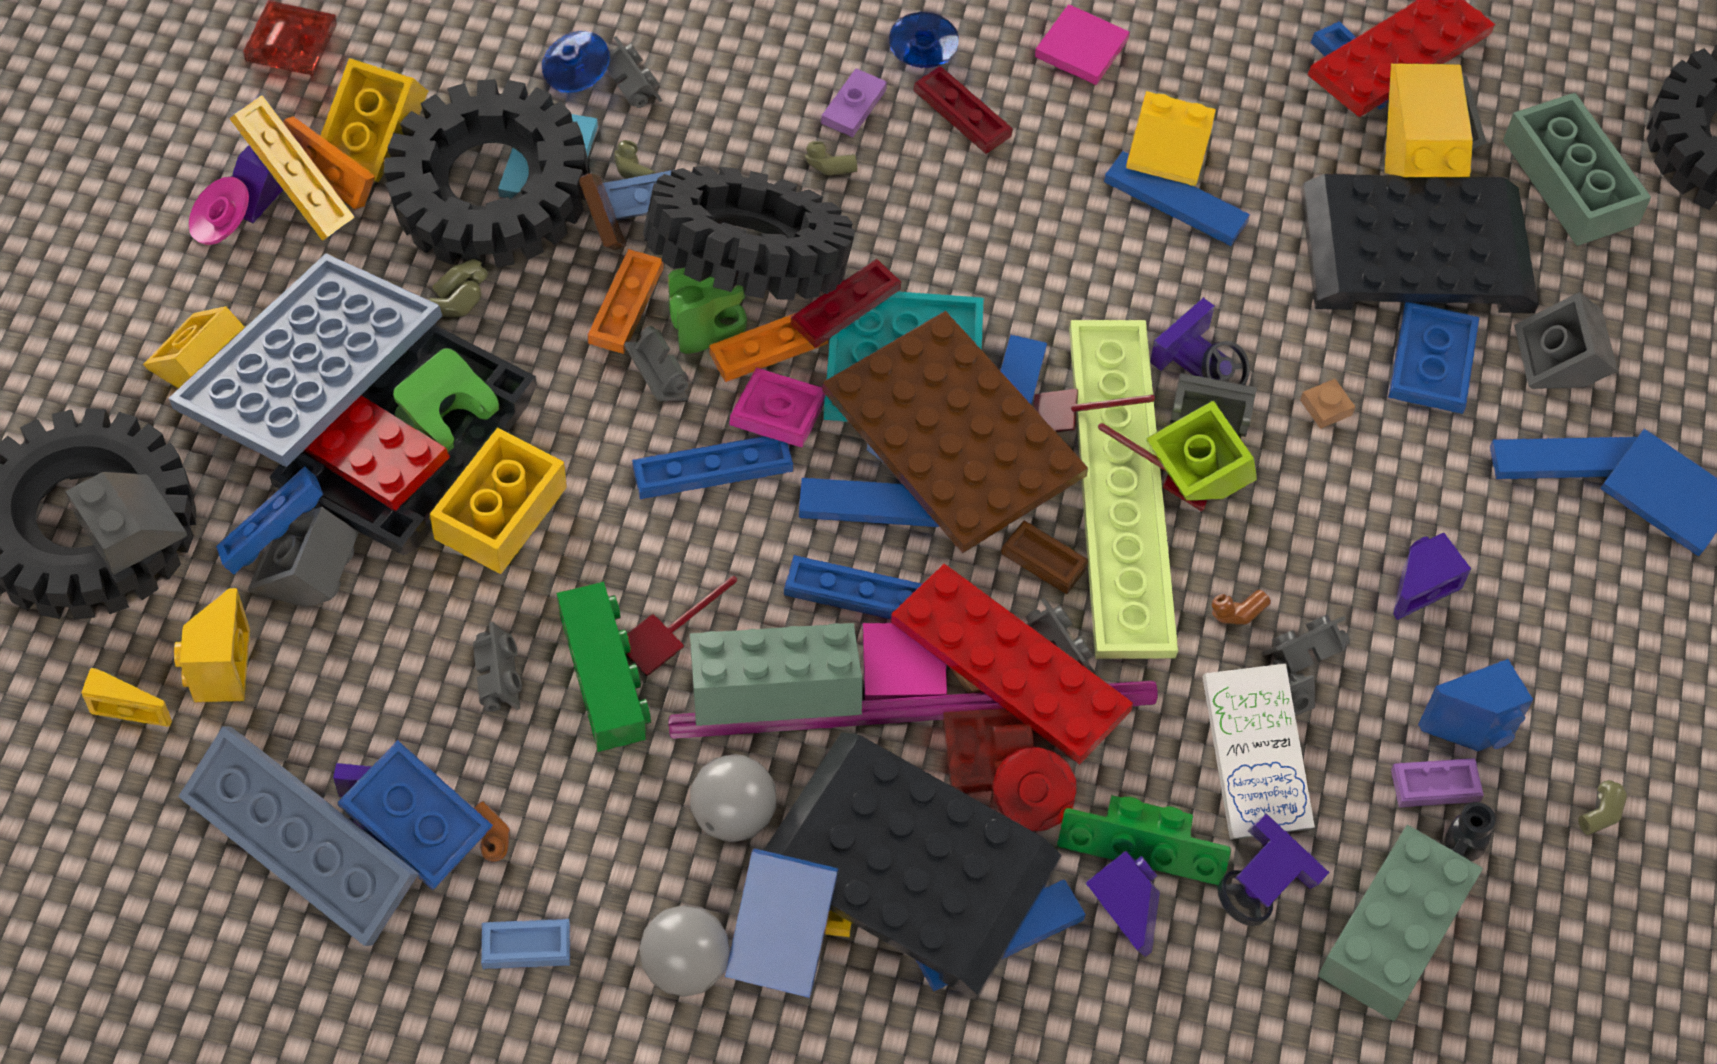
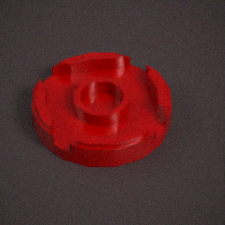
[992,747,1077,831]

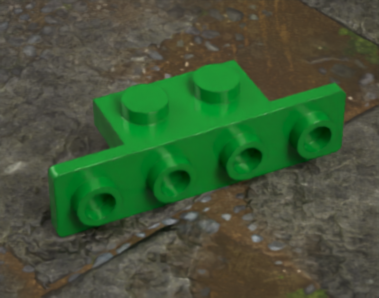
[1057,795,1231,885]

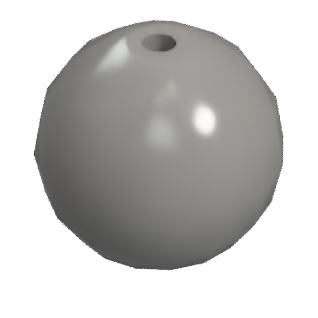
[690,754,776,842]
[639,905,730,997]

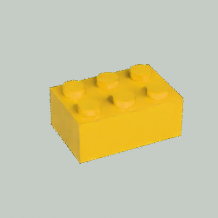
[430,427,567,574]

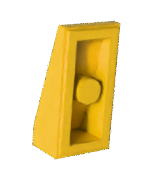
[81,668,172,727]

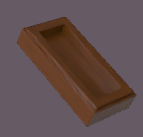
[579,173,627,250]
[1001,520,1088,595]

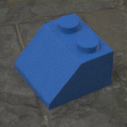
[1418,659,1533,752]

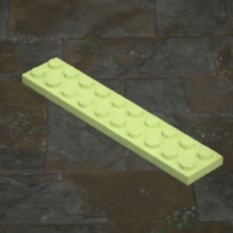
[1069,320,1178,659]

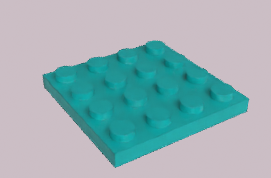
[823,291,984,422]

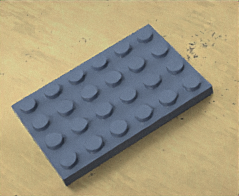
[168,253,442,467]

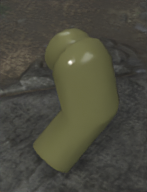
[614,140,656,179]
[805,141,857,176]
[432,259,488,298]
[429,280,482,317]
[1578,780,1627,835]

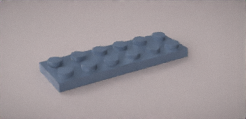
[178,726,418,946]

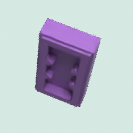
[821,68,887,138]
[1391,758,1484,808]

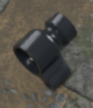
[1444,802,1496,861]

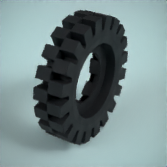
[1647,45,1717,211]
[384,79,590,268]
[643,166,855,300]
[0,408,196,620]

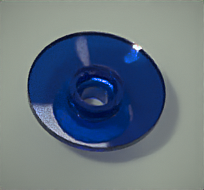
[889,12,959,68]
[542,31,610,93]

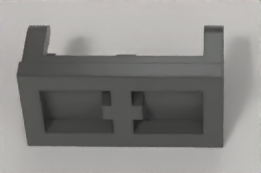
[1170,373,1257,437]

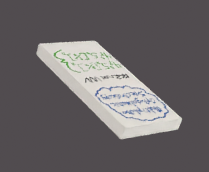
[1202,663,1315,840]

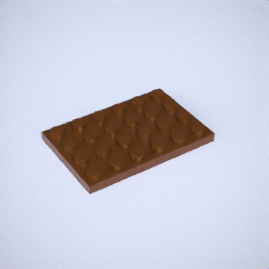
[822,311,1088,553]

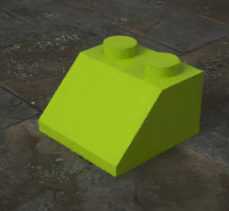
[1146,401,1257,500]

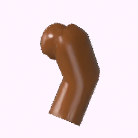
[1211,589,1271,625]
[474,801,510,862]

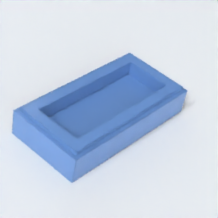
[481,919,570,969]

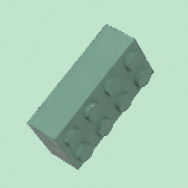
[1503,93,1651,246]
[690,623,862,726]
[1318,825,1483,1022]

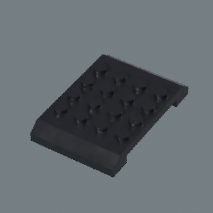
[1301,174,1539,313]
[270,325,537,556]
[763,732,1062,1001]

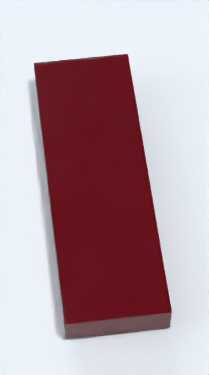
[914,66,1013,154]
[791,258,901,348]

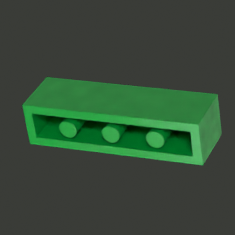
[556,582,651,752]

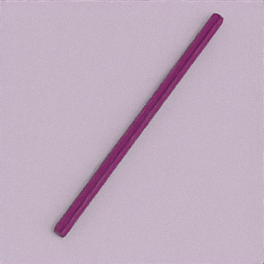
[668,681,1158,739]

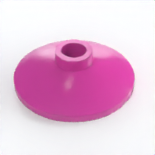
[189,177,249,245]

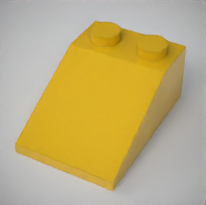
[320,58,428,182]
[1384,64,1473,177]

